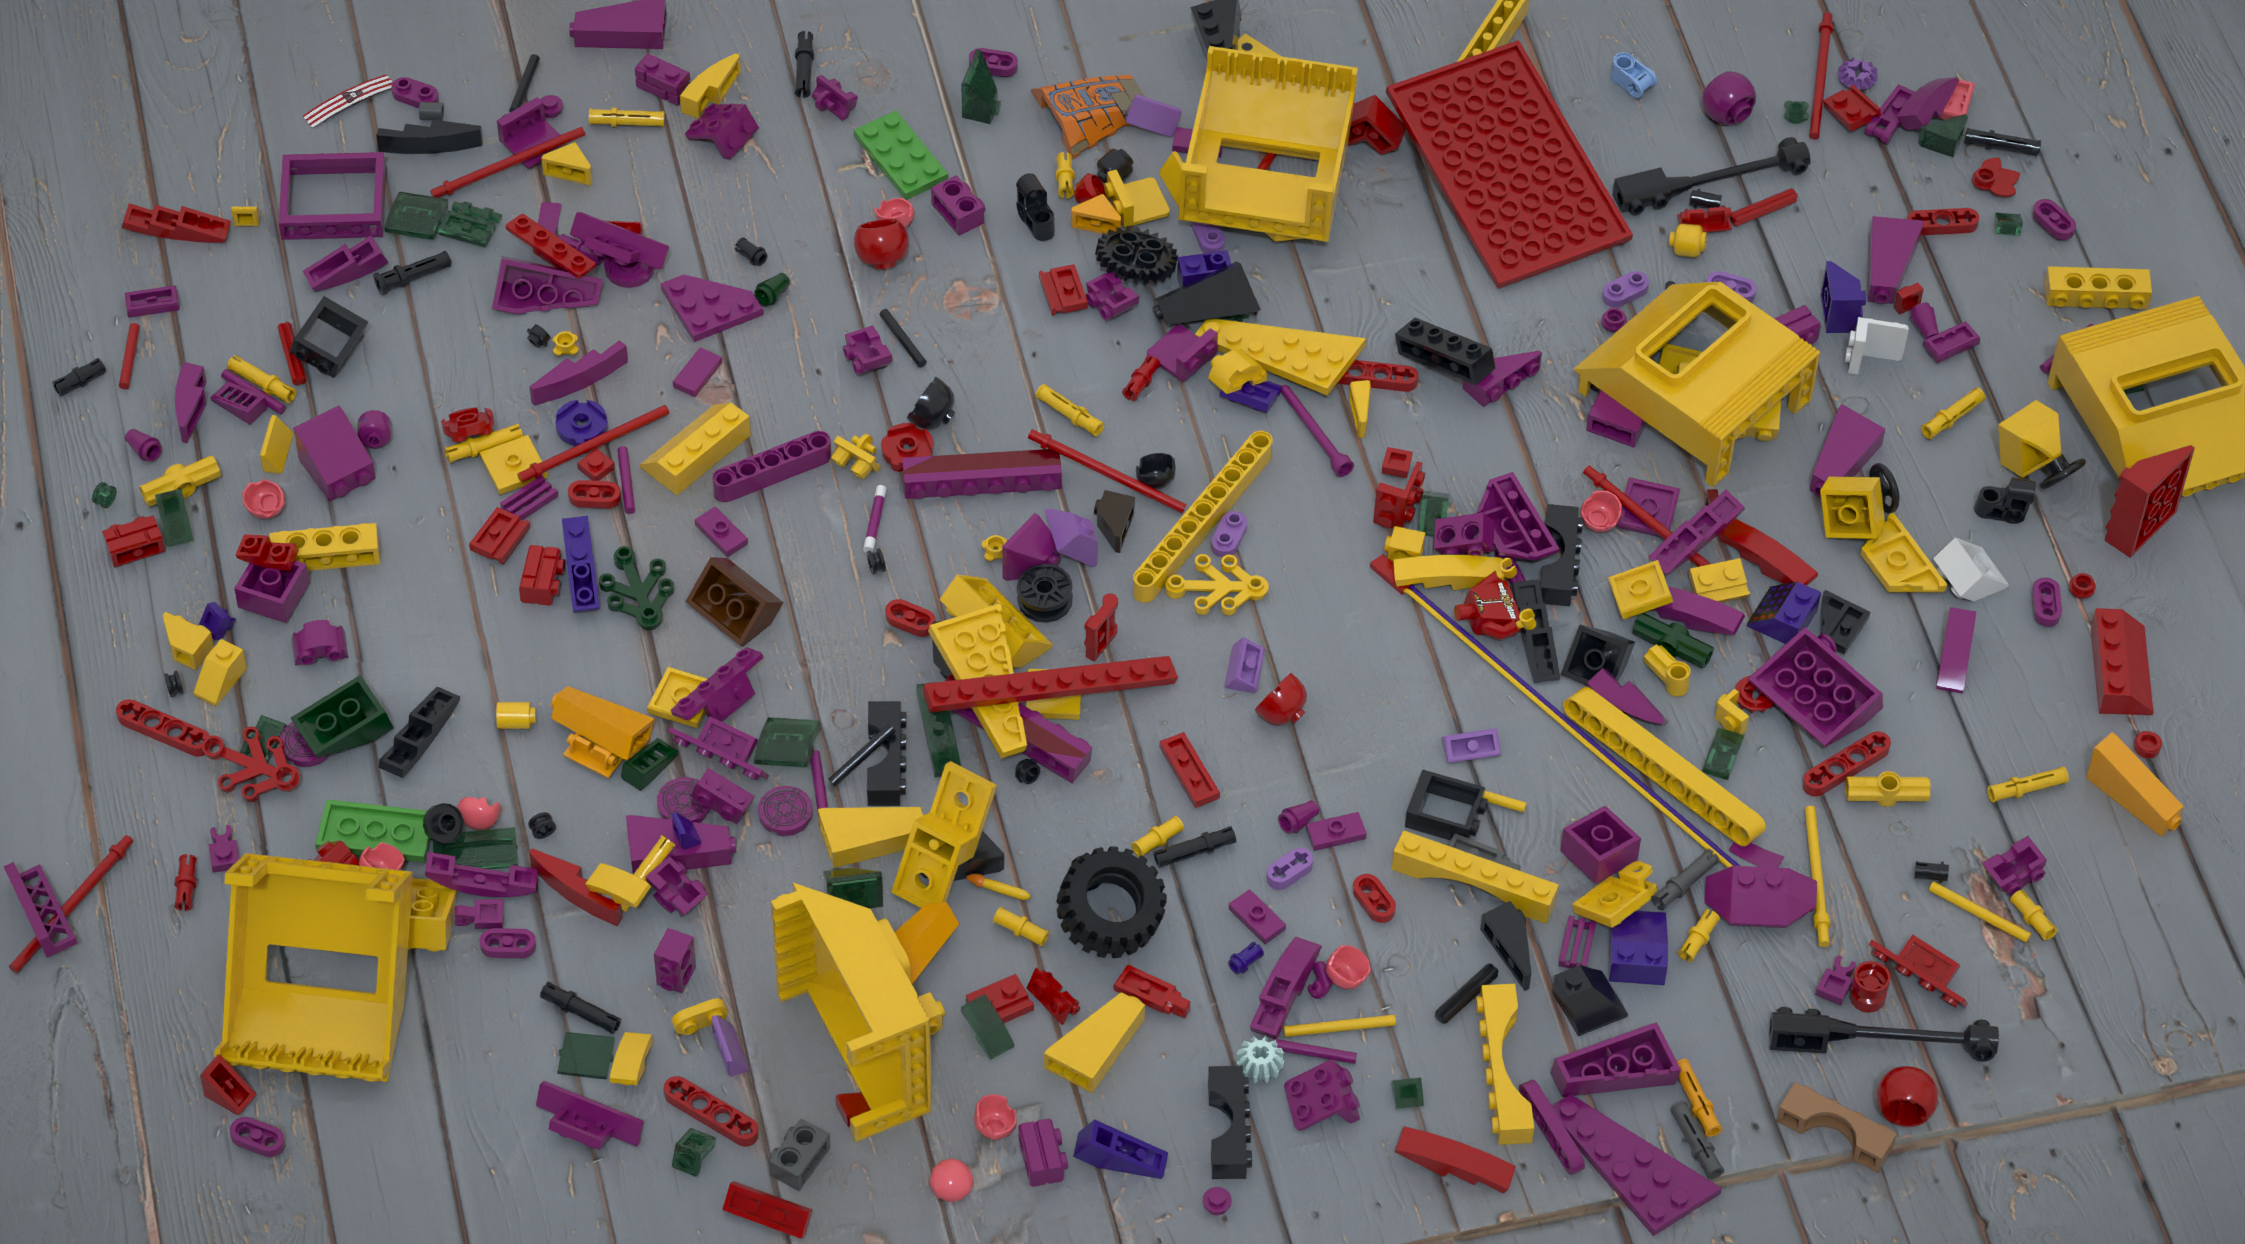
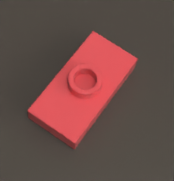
[1940,80,1975,124]

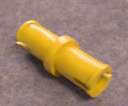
[1055,152,1075,199]
[1131,816,1184,857]
[2010,890,2058,941]
[993,907,1050,947]
[1678,909,1720,962]

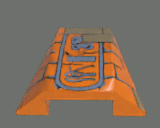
[1031,75,1145,159]

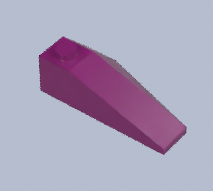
[492,256,603,314]

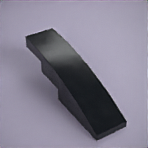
[376,119,483,154]
[1512,579,1560,683]
[379,687,460,778]

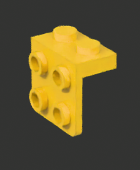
[1104,170,1170,228]

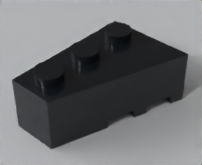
[1190,0,1242,60]

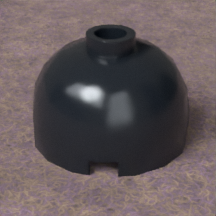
[907,377,955,429]

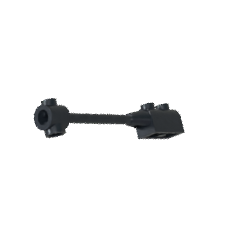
[1612,137,1810,215]
[1769,1007,1999,1062]

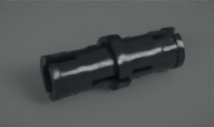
[52,358,106,396]

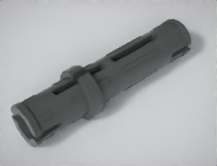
[1652,849,1719,910]
[1670,1101,1724,1179]

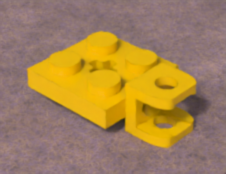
[1572,861,1658,928]

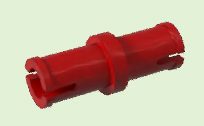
[1122,355,1160,401]
[174,854,197,911]

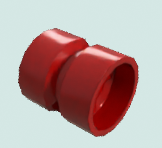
[1849,961,1891,1013]

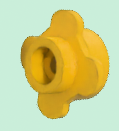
[552,331,579,356]
[981,535,1007,561]

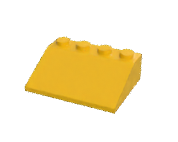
[408,878,459,952]

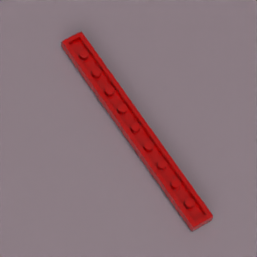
[922,656,1178,712]

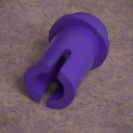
[1228,942,1264,974]

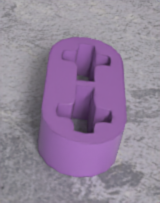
[1267,848,1313,890]

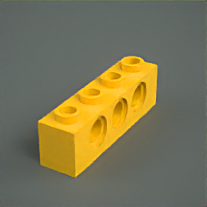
[2044,266,2152,309]
[270,523,380,571]

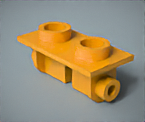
[563,733,623,778]

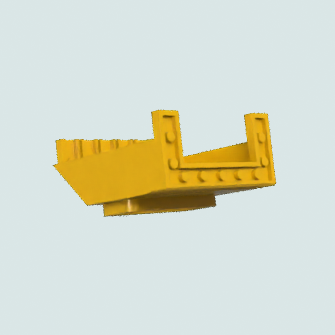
[1178,46,1358,242]
[1572,281,1820,487]
[2047,295,2245,497]
[214,853,413,1082]
[771,882,932,1142]

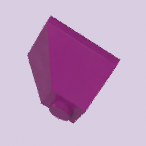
[1002,513,1061,581]

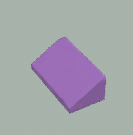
[1126,94,1182,137]
[1224,637,1265,693]
[1441,728,1501,763]
[711,1015,749,1077]

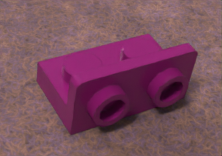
[690,768,755,824]

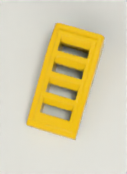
[1349,380,1371,438]

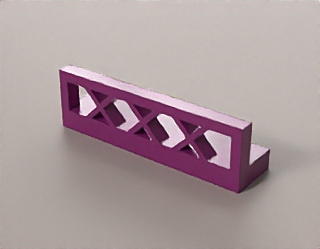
[3,862,78,957]

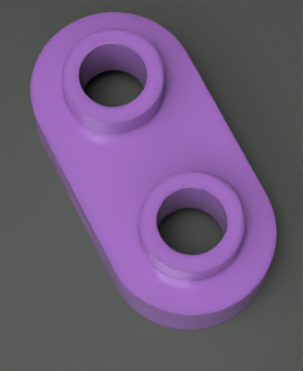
[1192,222,1225,253]
[1602,271,1649,307]
[1706,271,1757,302]
[1211,511,1247,557]

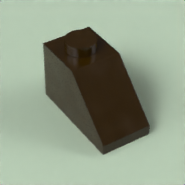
[1094,490,1135,553]

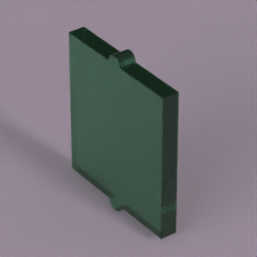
[557,1032,615,1080]

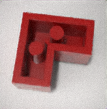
[1347,95,1406,155]

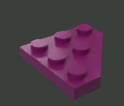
[661,274,763,342]

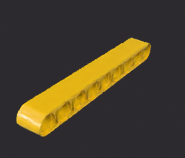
[1133,431,1273,603]
[1563,687,1766,846]

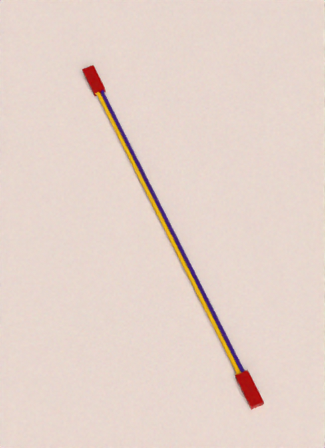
[1370,554,1740,868]

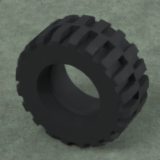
[1056,846,1167,958]

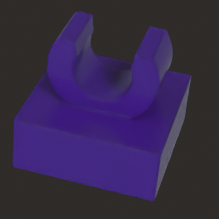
[199,602,236,640]

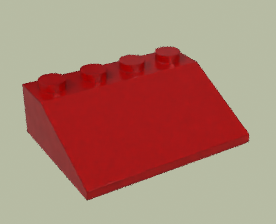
[2105,445,2195,558]

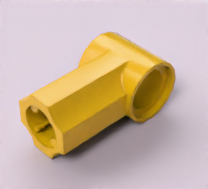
[1643,644,1691,697]

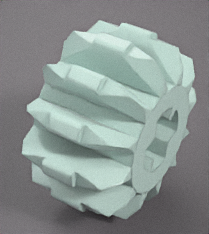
[1236,1035,1284,1084]

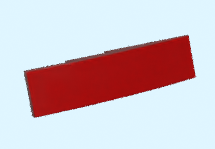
[121,203,231,243]
[1718,519,1818,586]
[529,848,622,927]
[1394,1126,1516,1194]

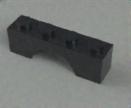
[1540,504,1583,606]
[867,701,907,806]
[1208,1066,1252,1179]

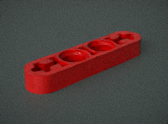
[1337,360,1418,392]
[116,699,209,757]
[1802,731,1891,796]
[663,1076,759,1147]

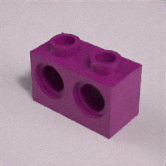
[931,175,986,236]
[1434,512,1494,556]
[654,928,696,993]

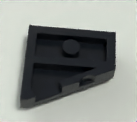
[1821,590,1871,654]

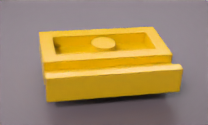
[1688,558,1750,603]

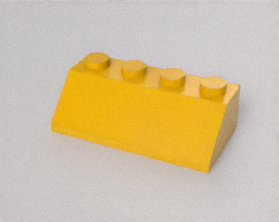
[640,402,751,495]
[939,575,1053,668]

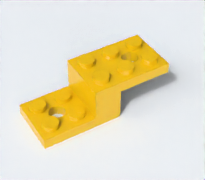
[891,761,997,908]

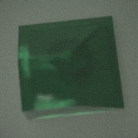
[961,49,1001,124]
[823,868,883,909]

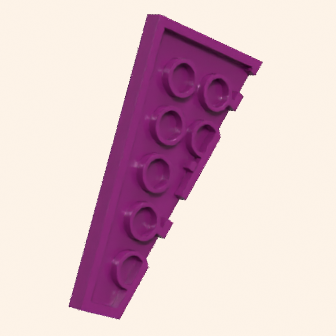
[1552,1094,1722,1236]

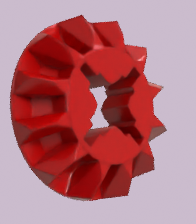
[1735,676,1774,713]

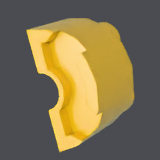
[1208,348,1267,394]

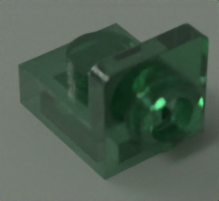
[672,1128,716,1177]

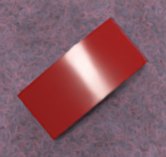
[235,534,299,571]

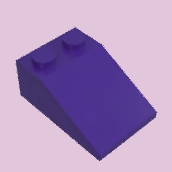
[1609,911,1668,985]

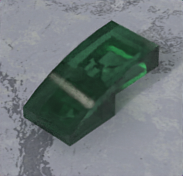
[239,715,287,763]
[1702,728,1745,780]
[961,994,1015,1060]

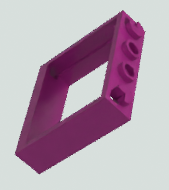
[279,152,386,240]

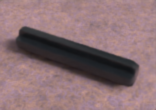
[1435,963,1499,1024]

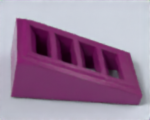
[210,381,267,425]

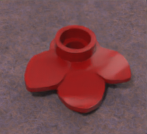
[1972,157,2020,197]

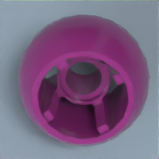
[1702,71,1756,125]

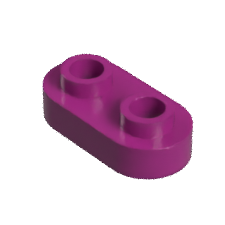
[969,48,1018,76]
[391,77,439,108]
[2032,199,2076,240]
[2032,578,2062,626]
[479,928,536,958]
[229,1117,285,1157]

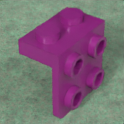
[497,97,567,168]
[685,103,759,159]
[1147,325,1218,382]
[1284,1059,1360,1131]

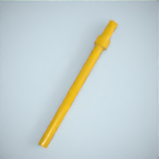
[1805,806,1831,947]

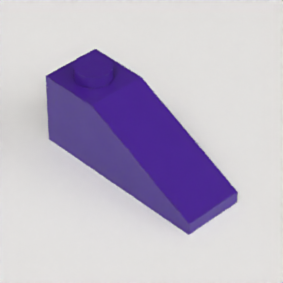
[1073,1120,1168,1179]

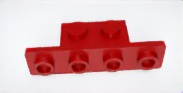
[506,214,596,278]
[1869,934,1968,1008]

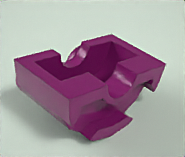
[1086,272,1139,321]
[843,325,892,375]
[292,620,349,666]
[1982,836,2047,896]
[646,856,708,917]

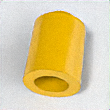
[496,702,536,729]

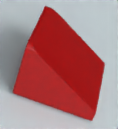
[835,1092,871,1127]

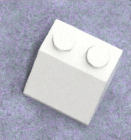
[1933,537,2010,602]

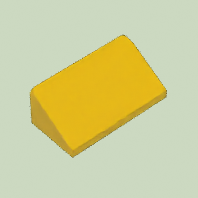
[1159,151,1183,207]
[260,415,293,474]

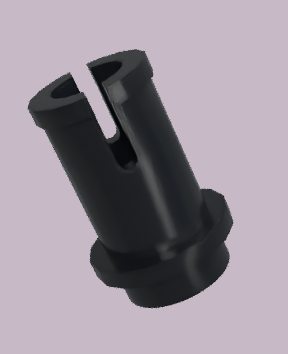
[1689,189,1722,208]
[735,237,767,266]
[1914,861,1949,883]

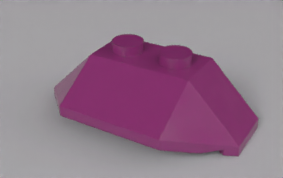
[1477,472,1559,560]
[1705,866,1817,928]

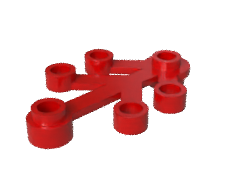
[202,726,300,802]

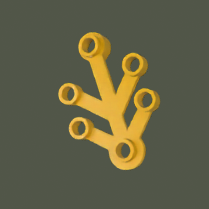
[1165,554,1269,615]

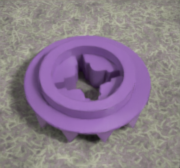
[1838,57,1878,90]

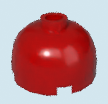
[1255,672,1307,725]

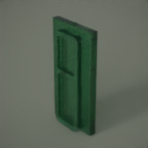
[433,827,518,869]

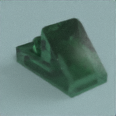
[155,489,194,547]

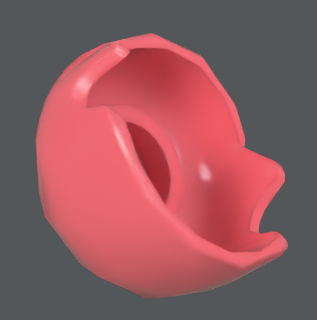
[874,198,915,228]
[242,479,285,519]
[1580,490,1622,533]
[457,797,502,831]
[359,843,405,870]
[1325,945,1371,989]
[974,1094,1017,1140]
[929,1158,974,1202]

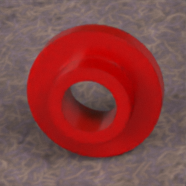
[2069,573,2096,599]

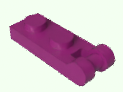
[1865,84,1915,144]

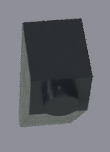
[1480,901,1531,991]

